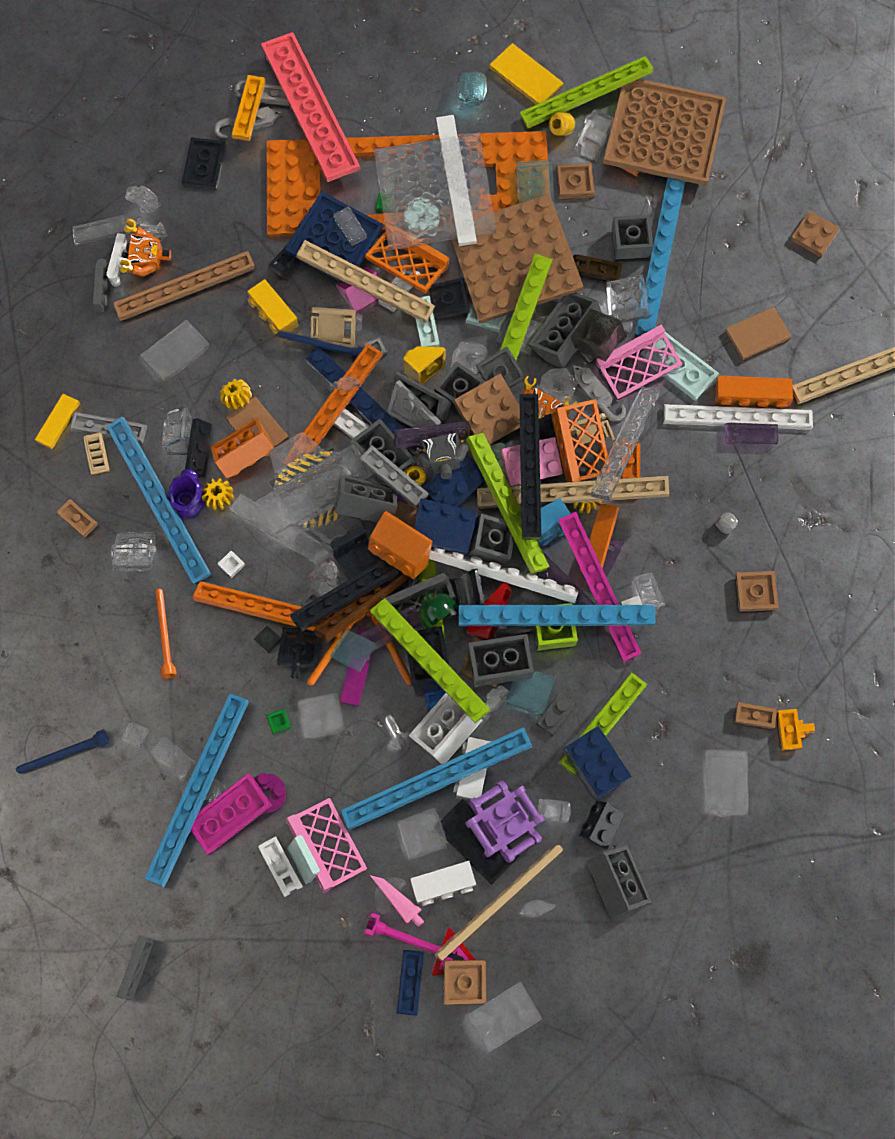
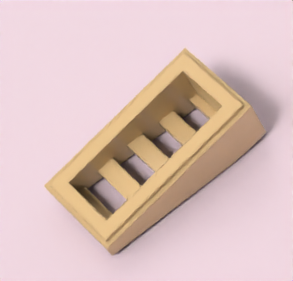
[83,433,110,475]

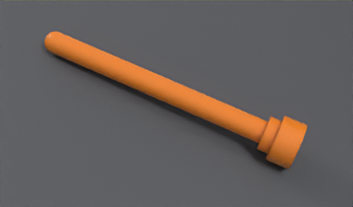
[155,588,177,678]
[365,606,412,685]
[307,613,366,686]

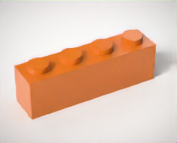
[715,376,793,408]

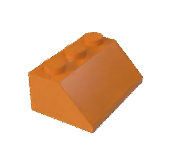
[211,417,275,479]
[368,511,433,579]

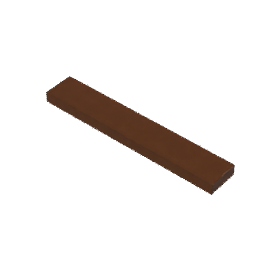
[314,570,410,642]

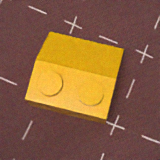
[403,346,446,385]

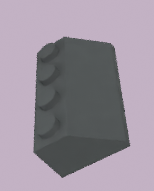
[528,292,602,369]

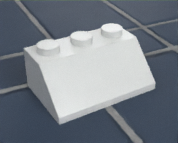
[409,693,482,764]

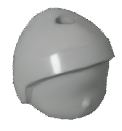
[716,512,738,534]

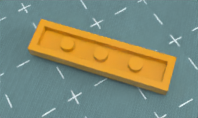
[232,75,266,141]

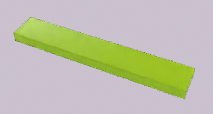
[559,672,647,775]

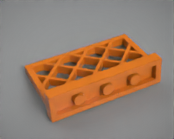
[365,223,450,294]
[550,399,612,483]

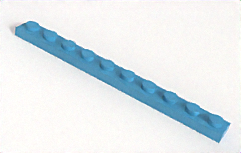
[635,178,685,338]
[107,417,212,585]
[459,605,656,626]
[144,693,249,887]
[341,727,533,830]

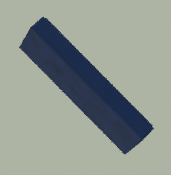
[396,950,424,1016]

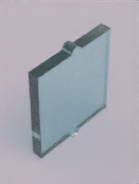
[330,629,376,672]

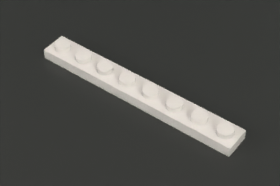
[429,547,579,604]

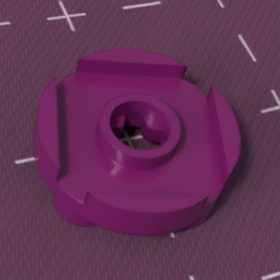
[254,773,286,814]

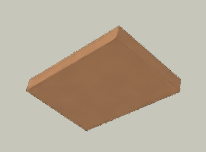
[725,307,792,360]
[225,396,289,460]

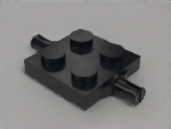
[277,627,321,679]

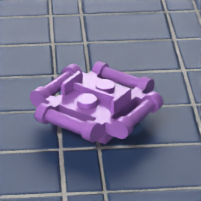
[465,780,545,863]

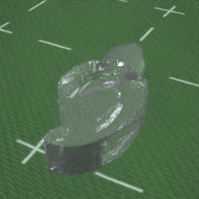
[330,376,360,391]
[523,900,556,916]

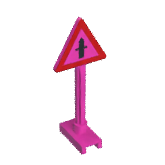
[361,913,476,976]

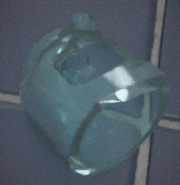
[458,72,487,107]

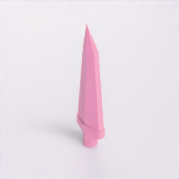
[370,875,424,927]

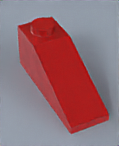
[466,583,513,641]

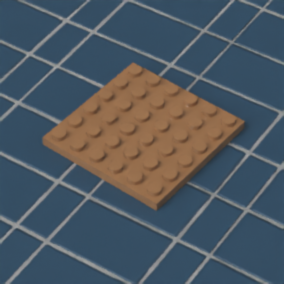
[603,79,727,186]
[447,194,584,323]

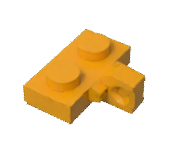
[776,709,815,751]

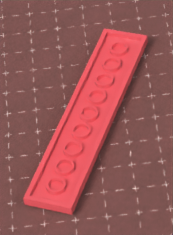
[261,32,360,182]

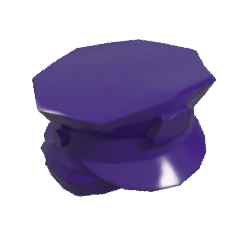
[168,469,205,518]

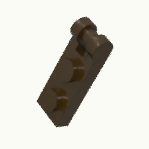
[573,254,623,283]

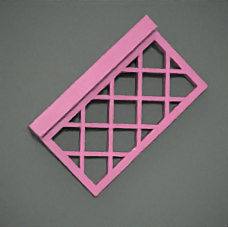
[596,324,682,400]
[286,798,367,894]

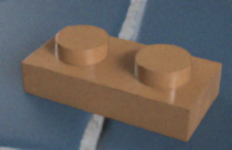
[57,499,98,538]
[734,702,777,729]

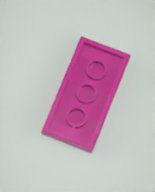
[190,773,273,855]

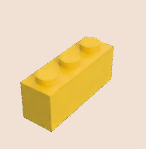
[247,279,299,334]

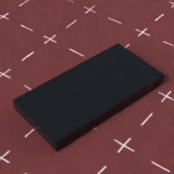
[434,799,520,885]

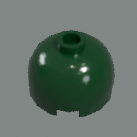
[419,593,458,630]

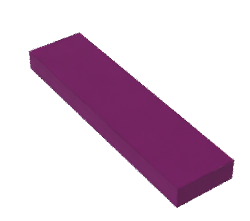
[340,627,377,707]

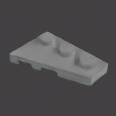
[387,380,441,438]

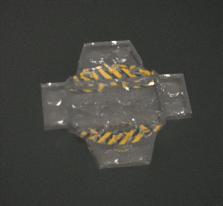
[256,432,374,546]

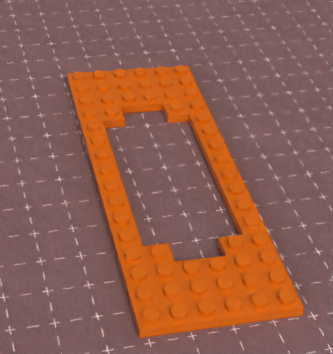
[267,131,550,237]

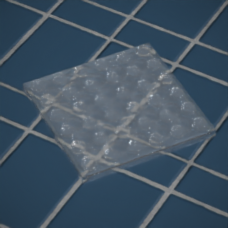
[374,132,496,250]

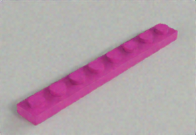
[558,512,641,661]

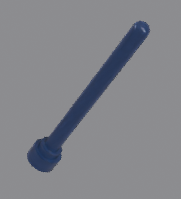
[278,331,364,360]
[16,729,110,773]

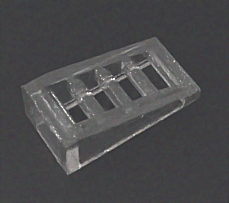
[634,572,665,611]

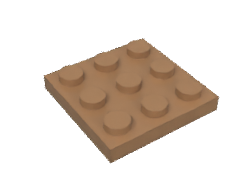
[453,373,520,445]

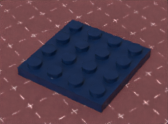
[285,191,384,284]

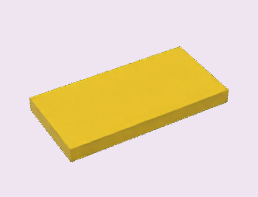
[489,43,564,105]

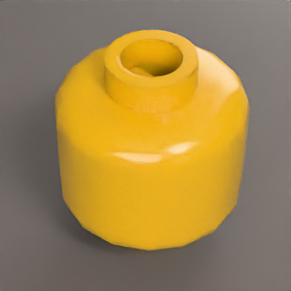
[549,112,575,136]
[404,466,427,487]

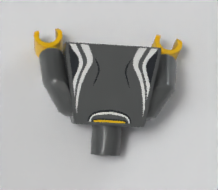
[415,432,470,479]

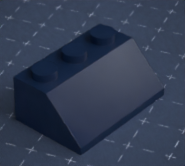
[413,498,477,555]

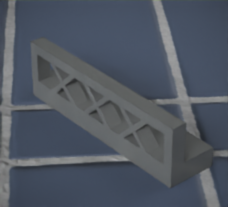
[374,573,456,620]

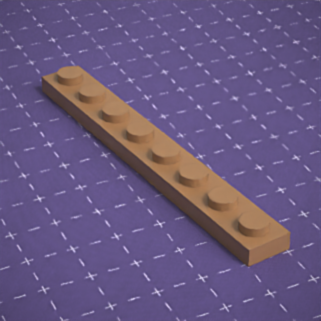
[113,251,255,321]

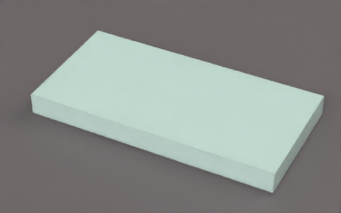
[639,332,719,401]

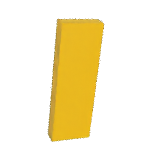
[35,394,80,449]

